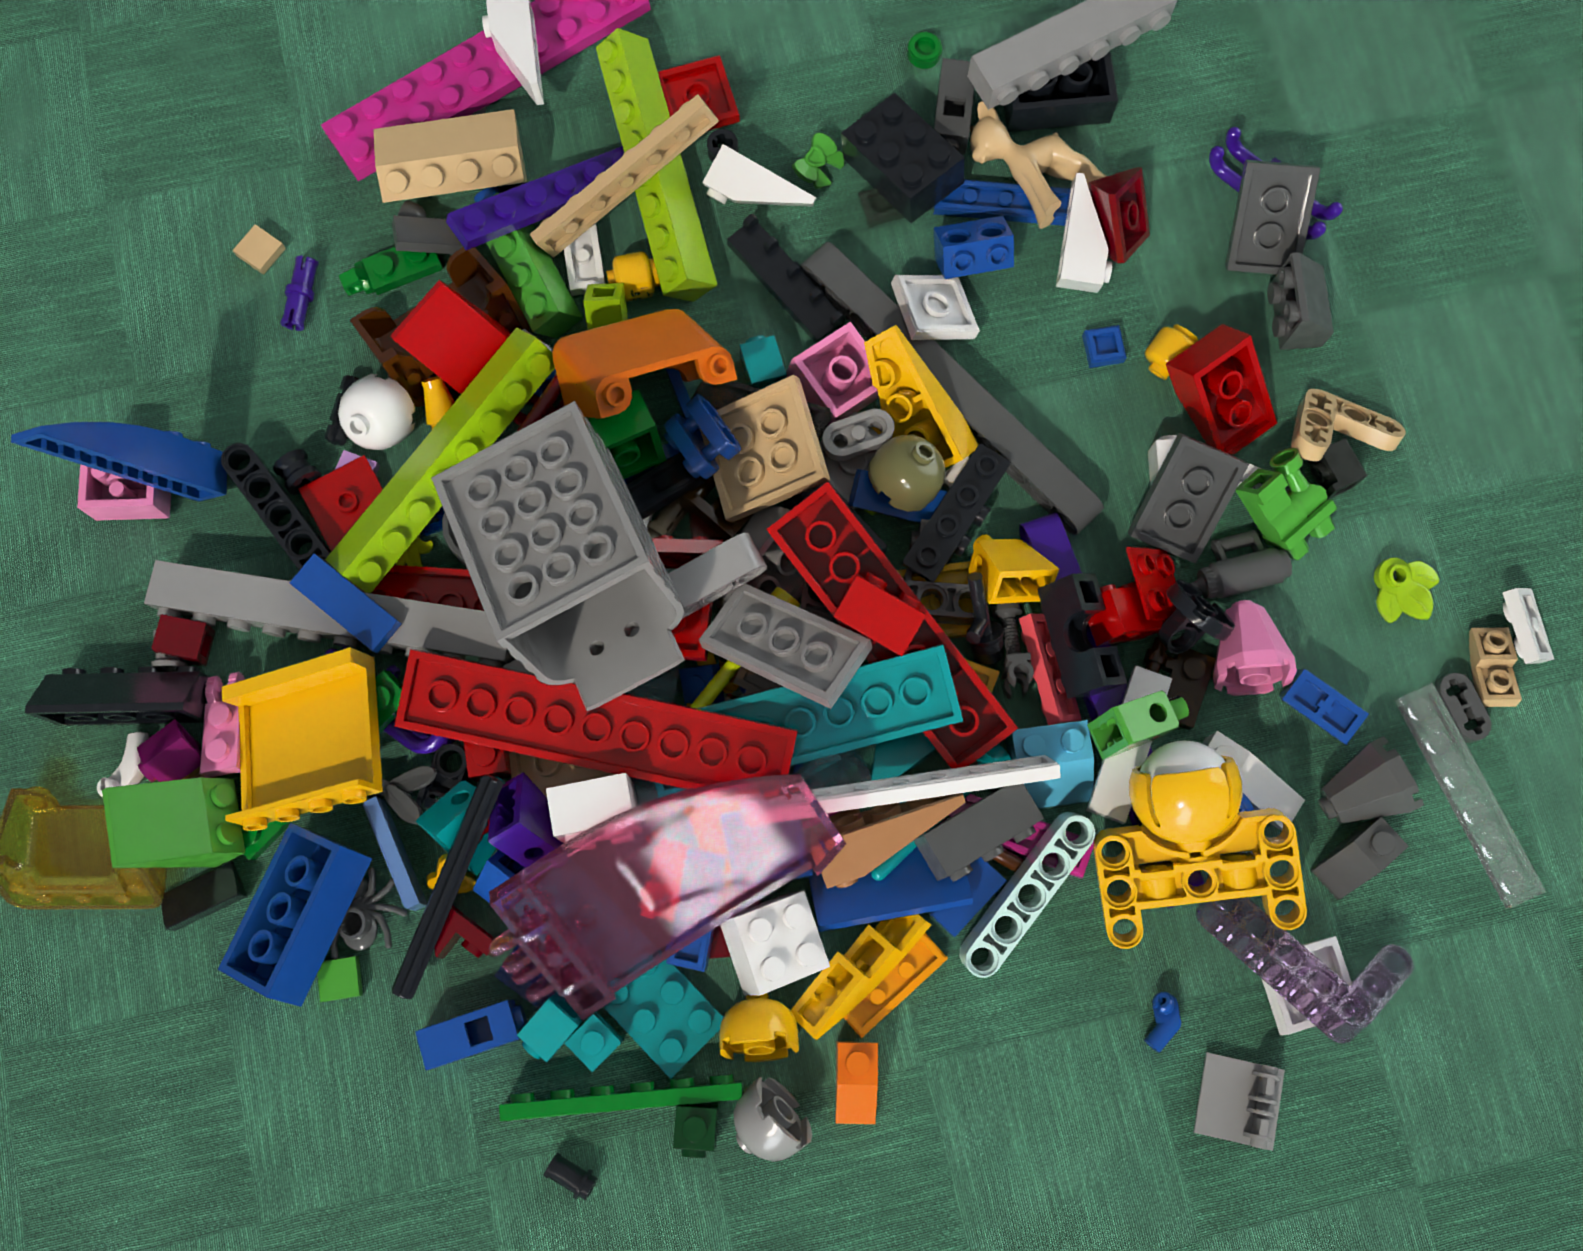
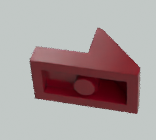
[434,905,504,959]

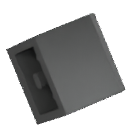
[1267,252,1334,350]

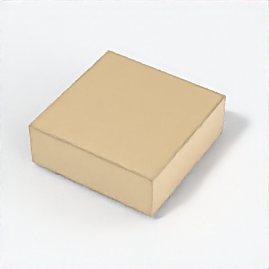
[232,224,286,275]

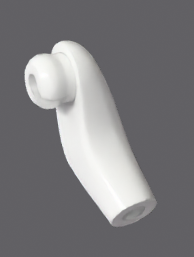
[97,732,149,797]

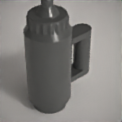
[1190,530,1292,599]

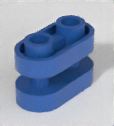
[664,394,742,480]

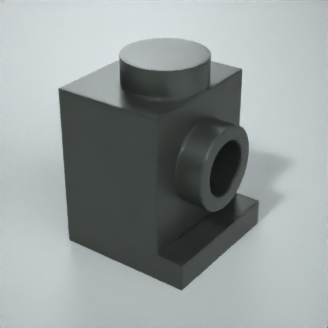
[1308,438,1368,501]

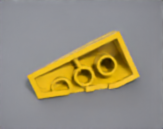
[864,325,978,468]

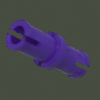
[280,255,319,331]

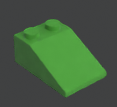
[102,777,245,868]

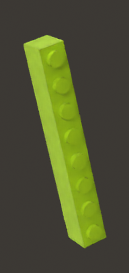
[595,28,718,302]
[325,327,555,593]

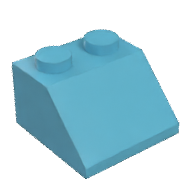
[1005,720,1094,809]

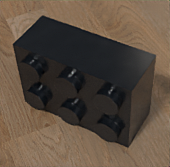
[1004,51,1118,132]
[841,93,965,223]

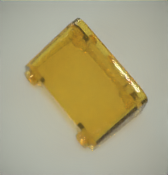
[0,786,167,909]

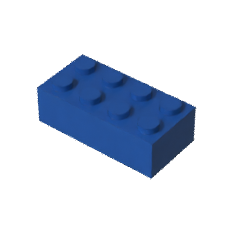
[218,822,372,1007]

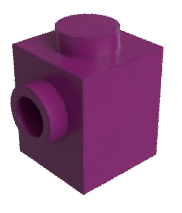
[137,719,202,782]

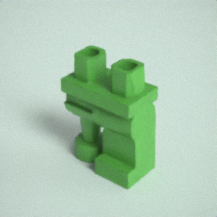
[1235,448,1337,560]

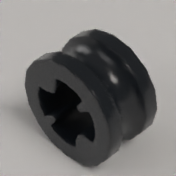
[707,129,738,162]

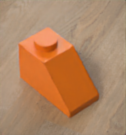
[835,1041,878,1124]

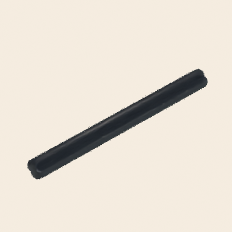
[391,775,503,999]

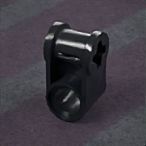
[416,744,470,811]

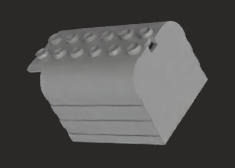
[431,401,685,711]

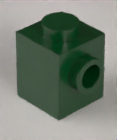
[673,1104,718,1158]

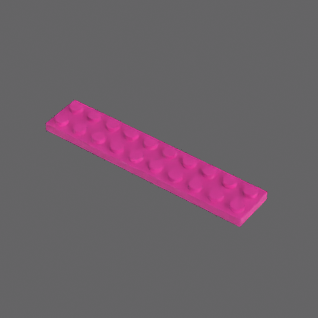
[321,0,651,182]

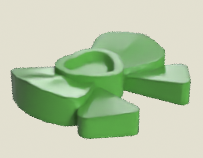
[792,132,844,189]

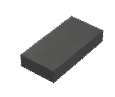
[392,215,463,254]

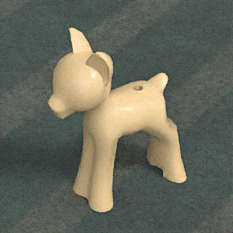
[970,101,1107,229]

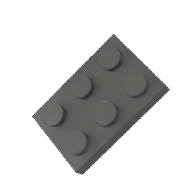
[1225,160,1321,275]
[1128,433,1249,564]

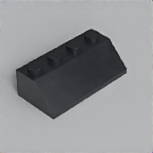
[25,666,209,726]

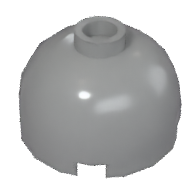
[733,1077,812,1162]

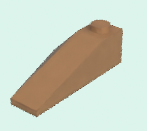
[810,793,966,889]

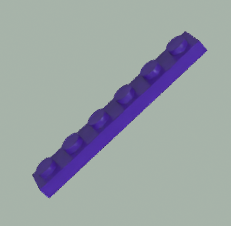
[446,146,624,250]

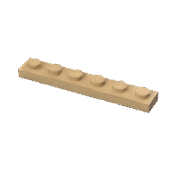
[530,94,719,258]

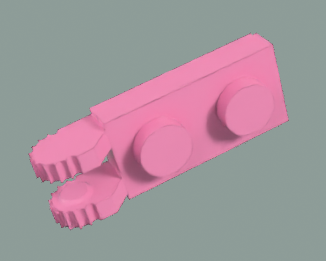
[200,672,245,778]

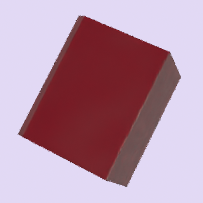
[1088,167,1150,263]

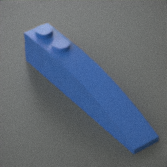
[11,422,227,502]

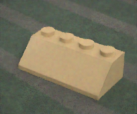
[373,109,527,203]

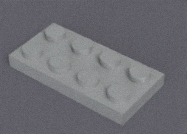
[699,583,873,709]

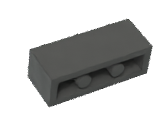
[914,784,1044,882]

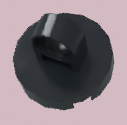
[1158,579,1235,654]

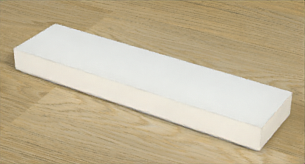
[1086,666,1172,824]

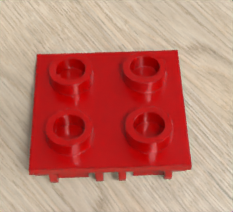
[1126,547,1177,620]

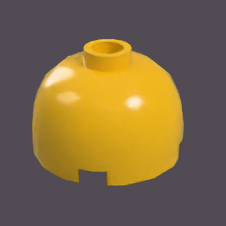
[719,993,799,1062]

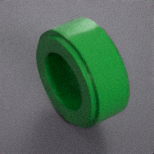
[907,32,942,69]

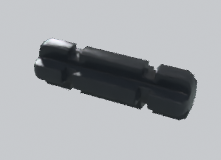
[324,375,359,446]

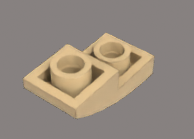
[1469,627,1522,707]

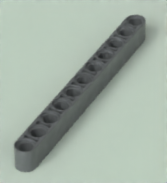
[800,242,1104,535]

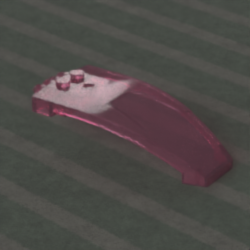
[488,774,846,1020]

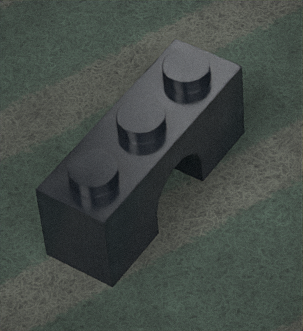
[1037,573,1127,699]

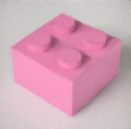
[786,322,879,429]

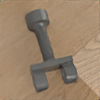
[991,603,1034,699]

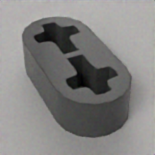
[1433,673,1492,743]

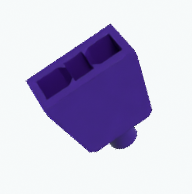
[488,772,571,869]

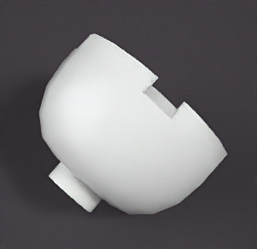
[338,374,415,450]

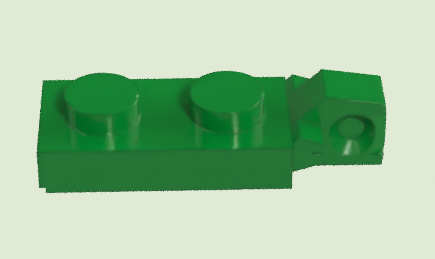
[338,247,443,296]

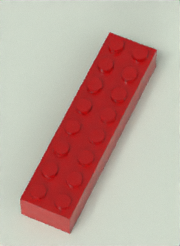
[766,481,1018,769]

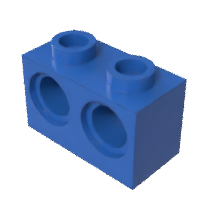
[933,215,1014,279]

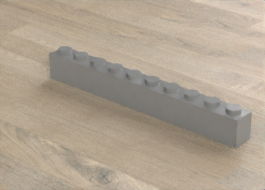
[144,560,515,667]

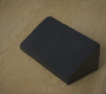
[159,861,248,931]

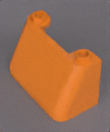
[552,309,737,419]

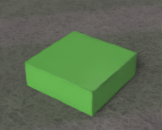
[317,956,363,1002]

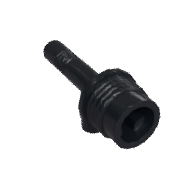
[966,572,1004,665]

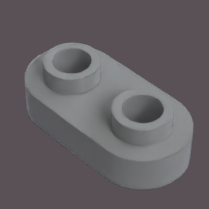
[822,409,894,461]

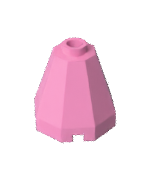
[1213,600,1297,696]

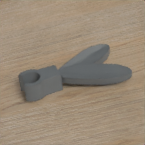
[367,766,437,824]

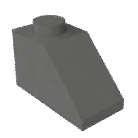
[1310,817,1409,900]

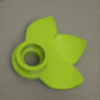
[1374,557,1439,624]

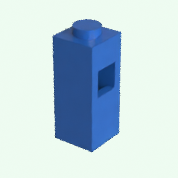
[415,1000,527,1071]

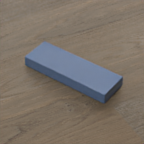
[363,796,427,911]

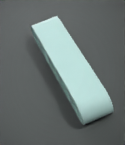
[959,812,1095,978]

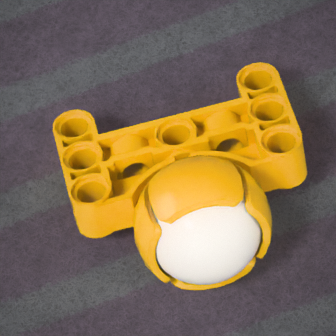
[1093,740,1307,949]

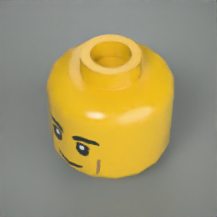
[606,251,660,302]

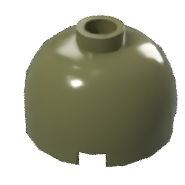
[868,434,945,512]

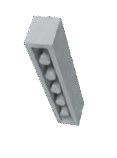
[967,0,1177,110]

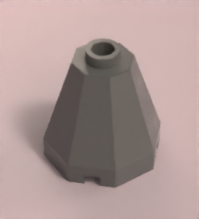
[1318,736,1424,823]

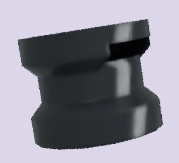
[273,449,321,495]

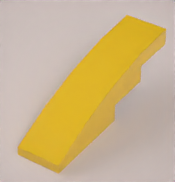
[791,914,931,1040]

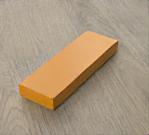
[844,933,948,1038]

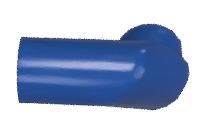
[1144,991,1182,1053]

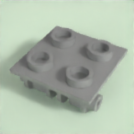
[1193,1052,1285,1151]

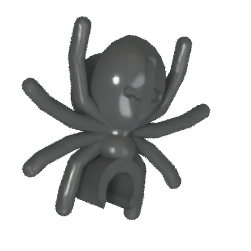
[330,867,408,960]

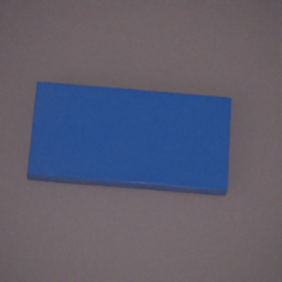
[808,847,973,932]

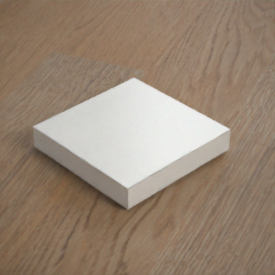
[891,275,980,340]

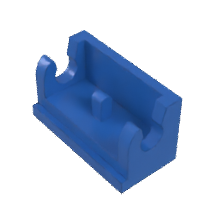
[1279,669,1369,745]

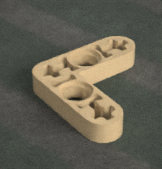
[1291,389,1406,461]

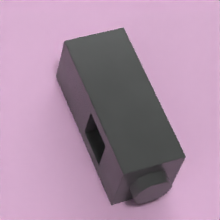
[933,58,974,155]

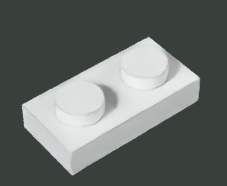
[564,223,606,296]
[1502,588,1554,664]

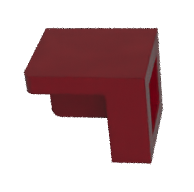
[151,614,216,667]

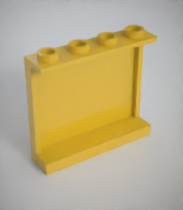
[222,647,383,831]

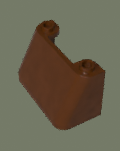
[350,247,529,407]

